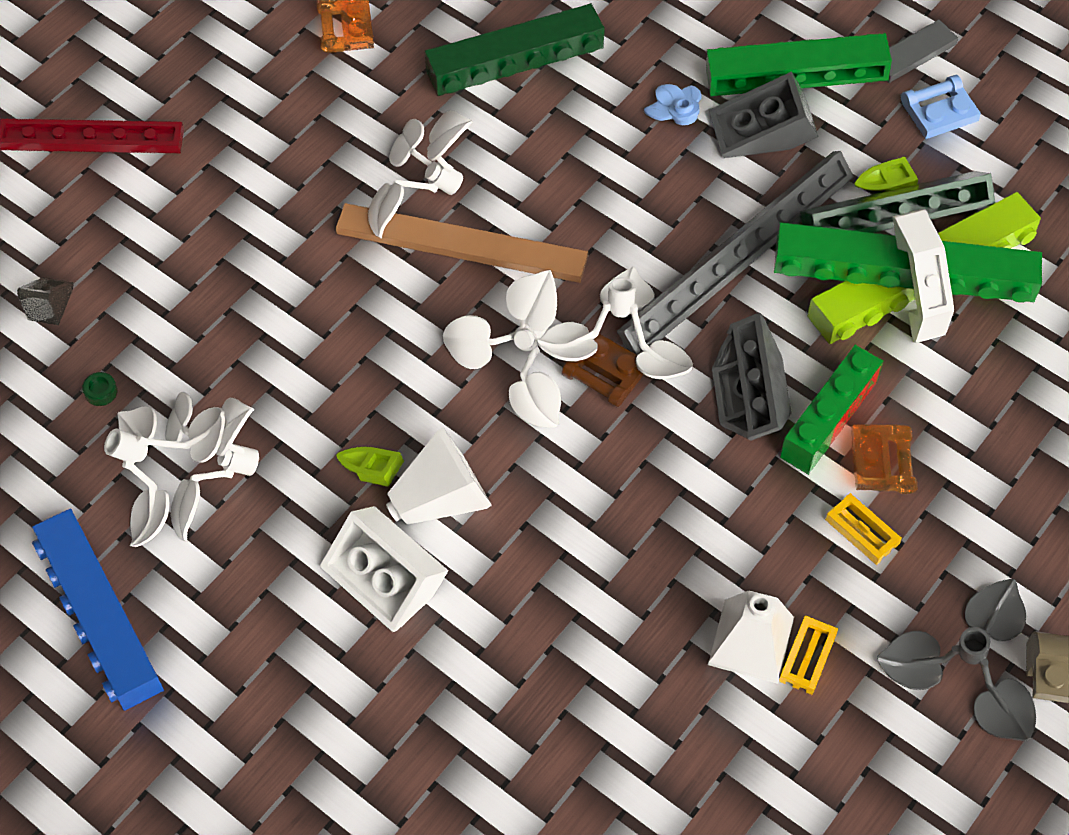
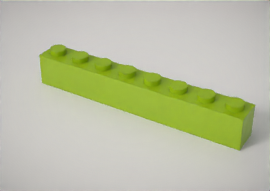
[807,192,1041,345]

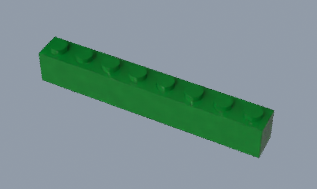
[774,223,1042,303]

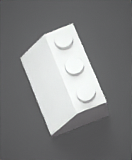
[320,506,448,632]

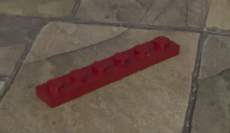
[0,119,184,153]

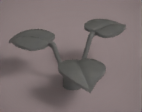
[877,579,1036,741]

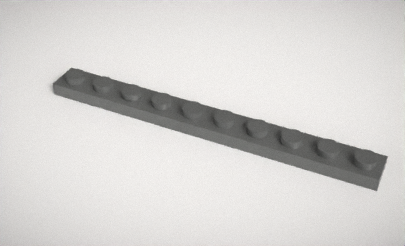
[617,151,854,355]

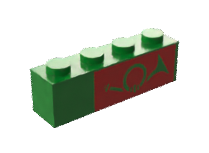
[780,345,884,475]

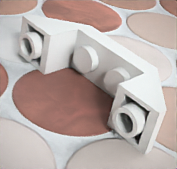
[893,209,954,343]

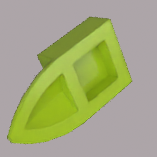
[854,157,918,191]
[336,447,404,486]

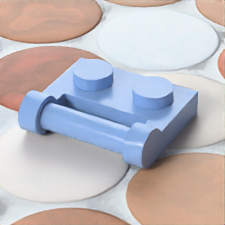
[901,74,981,139]

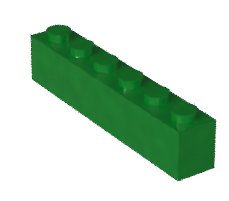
[706,33,892,97]

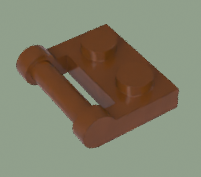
[562,334,644,407]

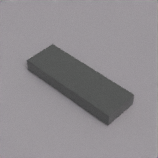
[887,20,958,83]

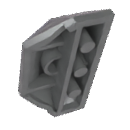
[712,312,792,441]

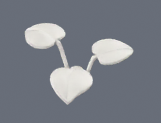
[368,110,473,238]
[537,266,693,379]
[443,270,561,428]
[165,392,259,542]
[104,406,225,547]

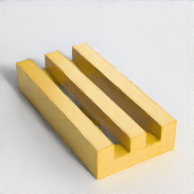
[825,493,902,565]
[779,616,838,695]

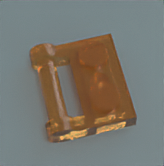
[317,0,374,53]
[851,425,918,494]

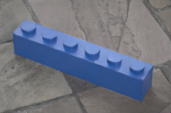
[32,508,164,711]

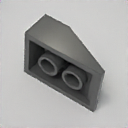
[709,72,819,158]

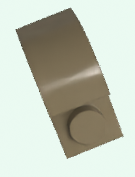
[1026,631,1069,703]

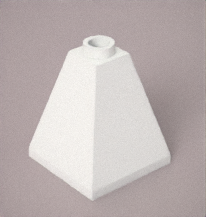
[386,427,492,525]
[708,591,794,684]

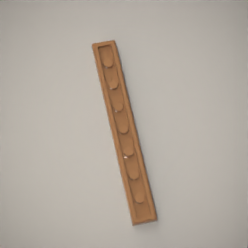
[336,203,588,283]

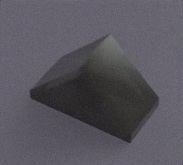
[17,277,74,325]

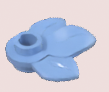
[644,84,702,125]

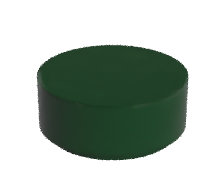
[82,372,118,406]

